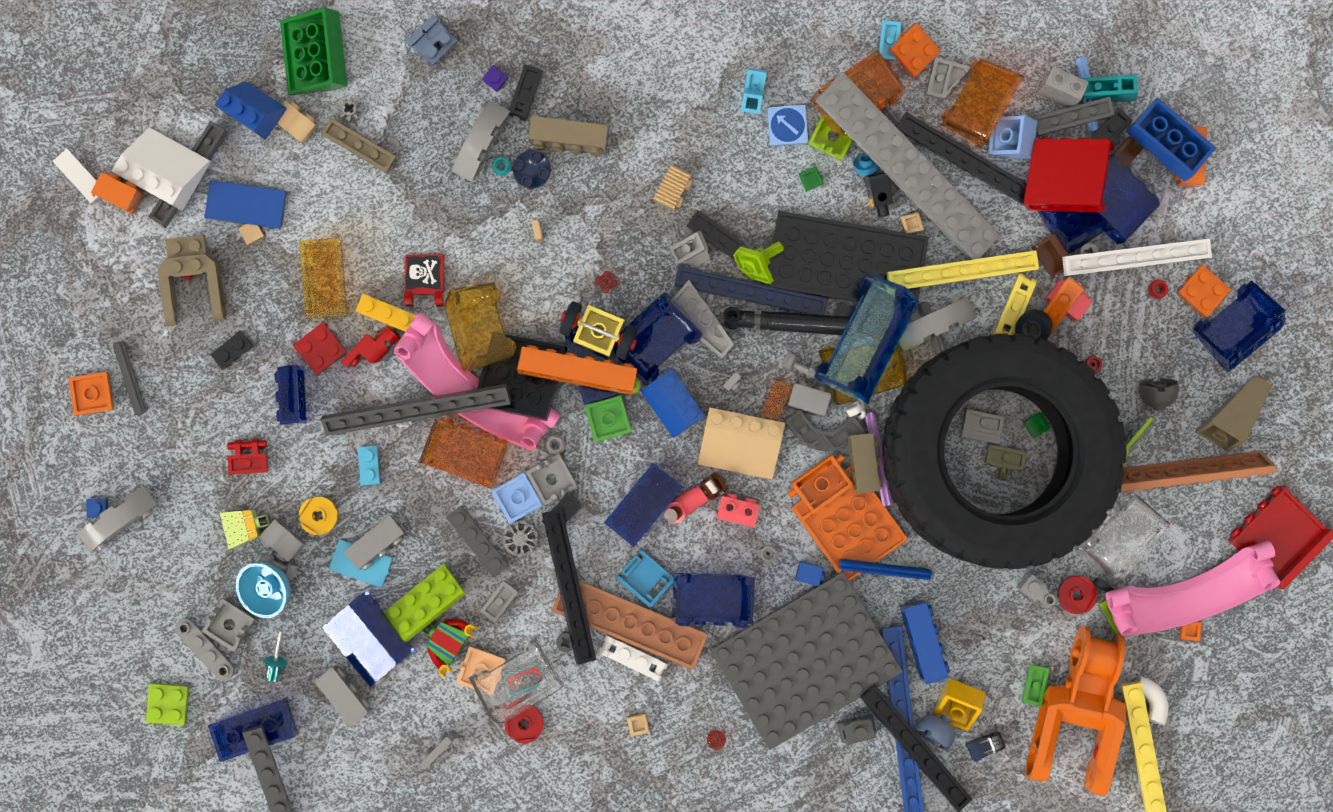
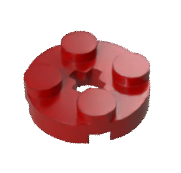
[1057,576,1097,614]
[505,704,544,744]

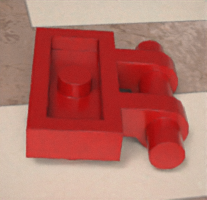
[227,439,268,475]

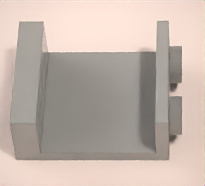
[1036,66,1089,108]

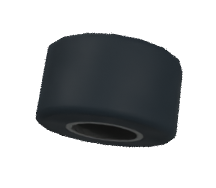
[1015,309,1053,340]

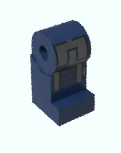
[966,732,1006,762]

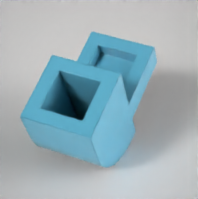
[741,67,767,114]

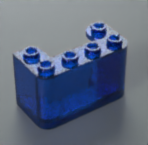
[672,573,755,628]

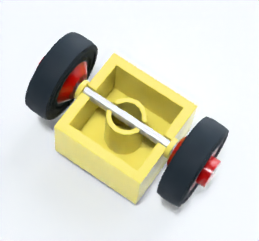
[559,301,638,360]

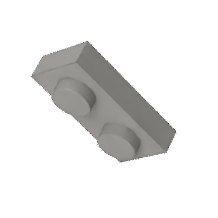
[480,580,519,623]

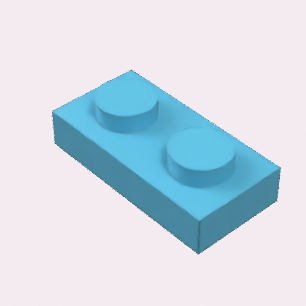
[878,20,901,61]
[358,446,381,485]

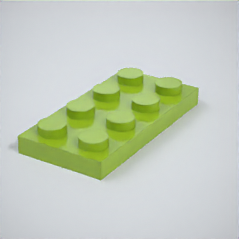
[384,564,466,643]

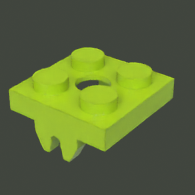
[808,111,853,161]

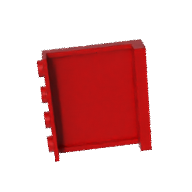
[1024,137,1115,213]
[1228,486,1333,590]

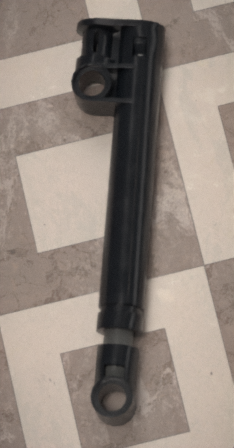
[723,298,898,339]

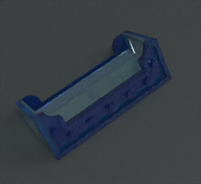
[814,273,919,404]

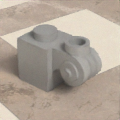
[1016,573,1059,610]

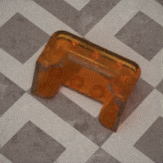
[811,50,905,137]
[418,417,510,489]

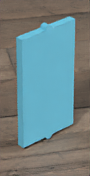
[329,539,393,588]

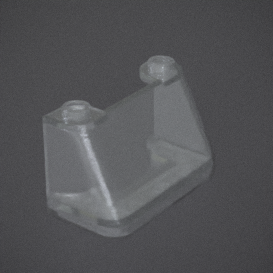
[469,638,564,724]

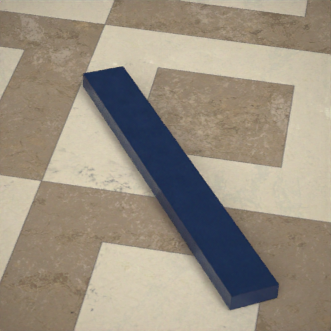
[674,266,828,315]

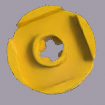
[299,497,339,535]

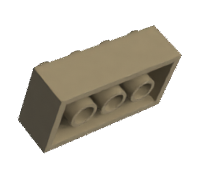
[528,116,609,157]

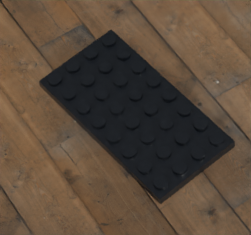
[765,211,929,313]

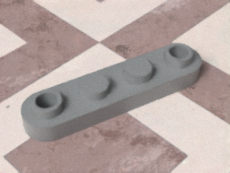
[175,618,235,681]

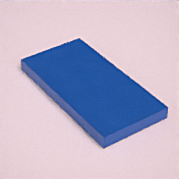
[204,180,287,229]

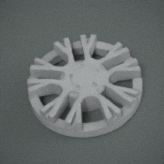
[502,520,539,557]

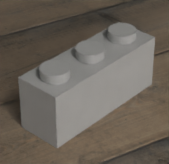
[344,515,406,570]
[314,665,371,727]

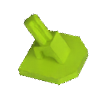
[733,242,784,284]

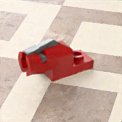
[341,326,401,368]

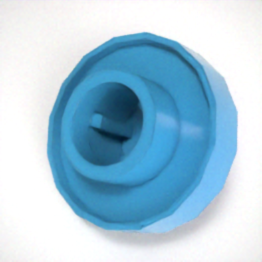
[853,153,880,176]

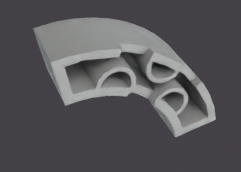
[452,101,511,182]
[896,297,977,351]
[77,486,157,553]

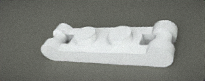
[598,635,668,682]

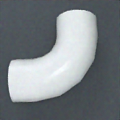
[1135,675,1169,725]

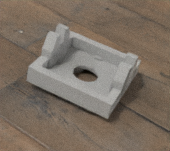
[526,454,578,506]
[202,598,256,652]

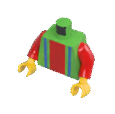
[421,619,479,679]

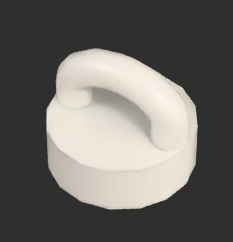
[846,400,866,420]

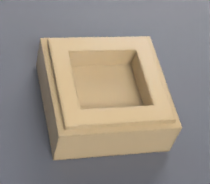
[900,211,924,234]
[531,220,544,242]
[238,224,265,246]
[627,713,650,737]

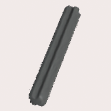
[113,342,146,415]

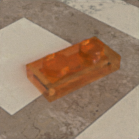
[760,379,793,421]

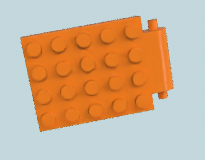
[787,454,908,582]

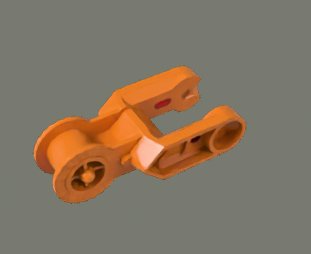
[1026,625,1126,797]

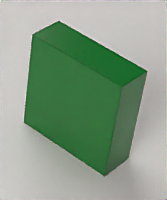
[798,166,824,192]
[1023,412,1050,438]

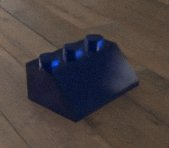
[275,365,307,425]

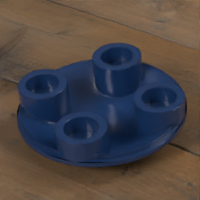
[513,150,551,189]

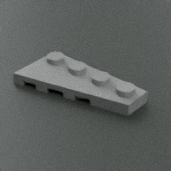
[664,279,735,359]

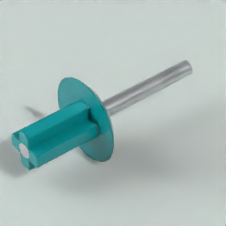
[263,630,287,682]

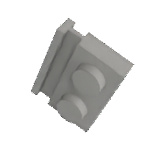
[961,409,1005,444]

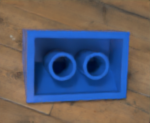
[215,81,287,140]
[641,369,705,438]

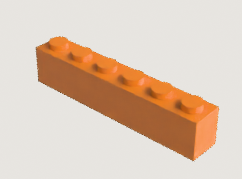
[517,345,637,395]

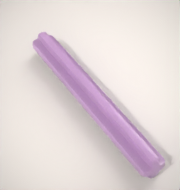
[865,412,893,506]

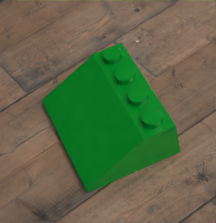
[280,7,347,95]

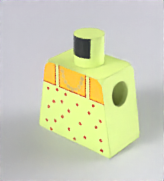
[220,510,270,549]

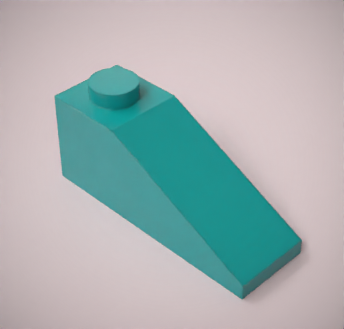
[1081,75,1138,102]

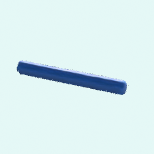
[839,559,932,580]

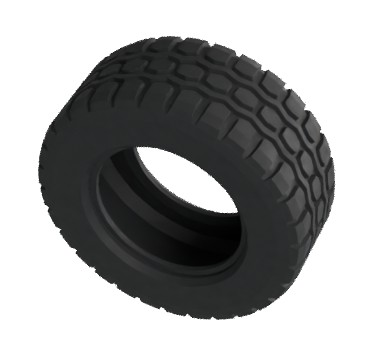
[882,333,1127,569]

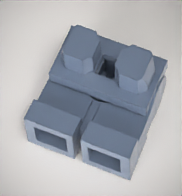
[406,14,458,67]

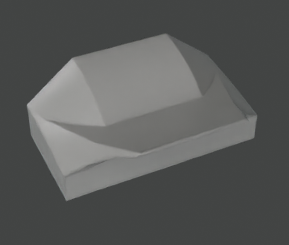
[669,231,710,268]

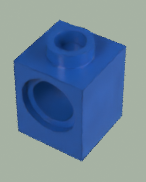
[795,561,825,586]

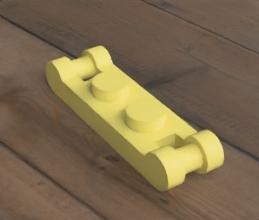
[993,273,1037,335]

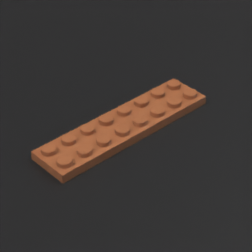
[1119,451,1276,492]
[551,580,708,670]

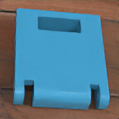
[616,549,676,608]

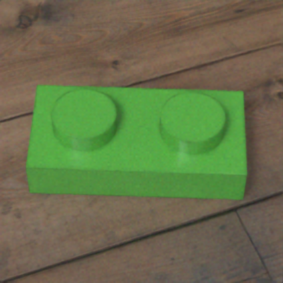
[1021,664,1050,707]

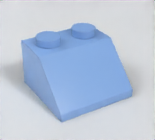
[988,115,1037,159]

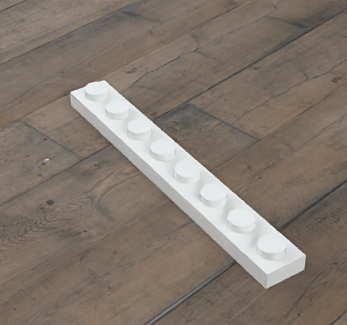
[1062,238,1212,276]

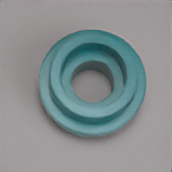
[492,156,511,176]

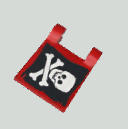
[404,254,444,307]

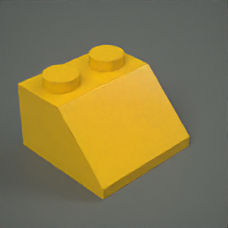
[933,678,986,731]

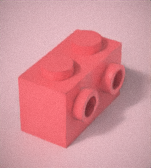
[716,493,760,527]

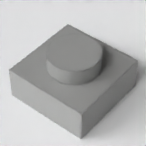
[722,372,741,392]

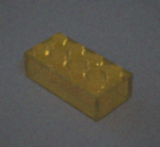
[299,237,348,320]

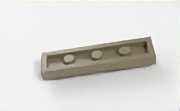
[321,118,397,173]

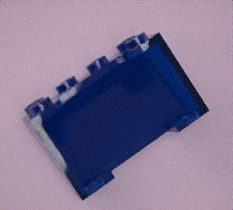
[1097,154,1160,245]

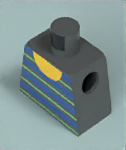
[837,714,877,745]

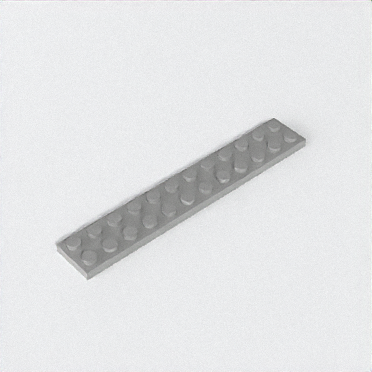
[816,72,1000,260]

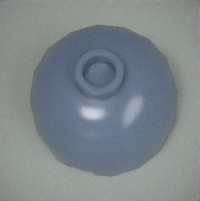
[915,714,955,751]

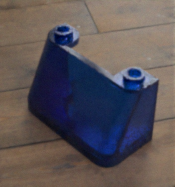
[1193,281,1286,372]
[613,293,703,386]

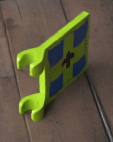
[1122,417,1154,468]

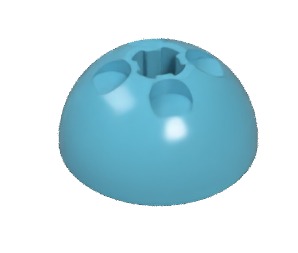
[236,562,290,618]

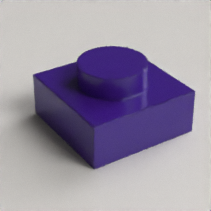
[482,65,509,92]

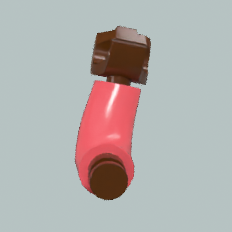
[664,472,728,523]

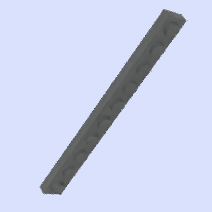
[320,384,511,436]

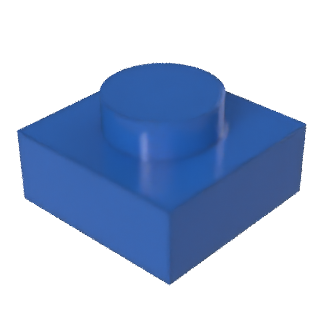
[86,498,108,518]

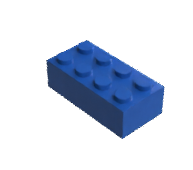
[1126,97,1216,182]
[899,600,950,685]

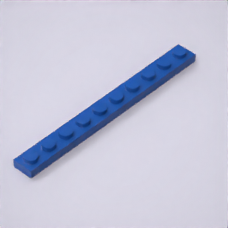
[882,626,924,812]

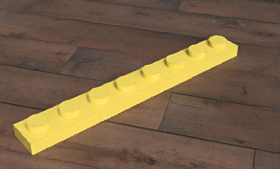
[887,250,1039,292]
[1120,681,1167,812]

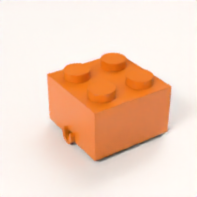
[91,172,144,215]

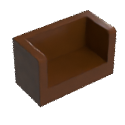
[1108,135,1145,178]
[1031,233,1069,279]

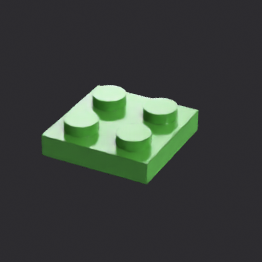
[585,395,632,443]

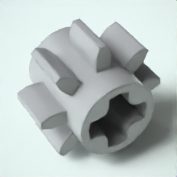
[338,97,363,123]

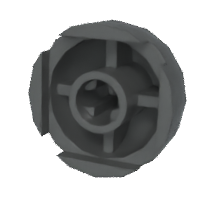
[1139,378,1179,411]

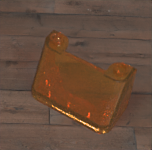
[941,58,1024,148]

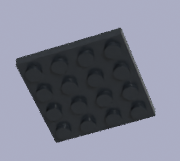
[477,332,567,421]

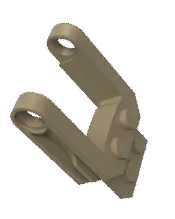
[157,235,226,326]

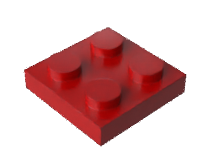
[293,322,347,376]

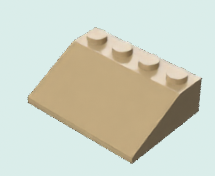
[698,407,785,480]

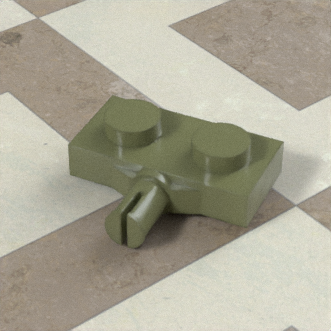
[985,444,1027,481]

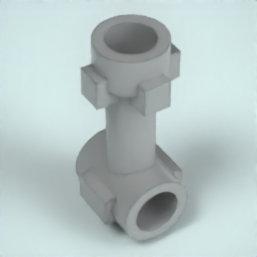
[782,353,819,380]
[262,554,299,580]

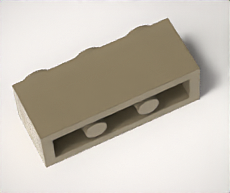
[847,433,883,494]

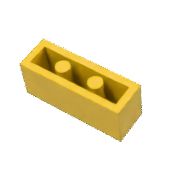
[356,294,416,332]

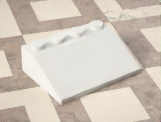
[112,127,211,211]

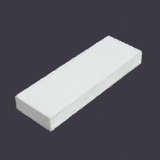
[53,149,100,204]

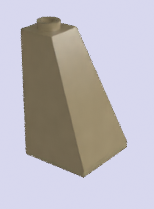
[1195,376,1272,452]

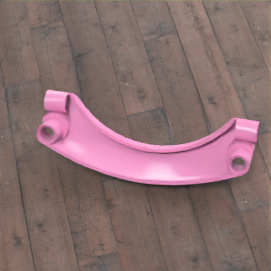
[394,312,561,450]
[1106,541,1280,637]

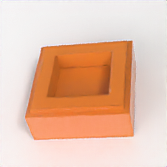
[1179,621,1202,641]

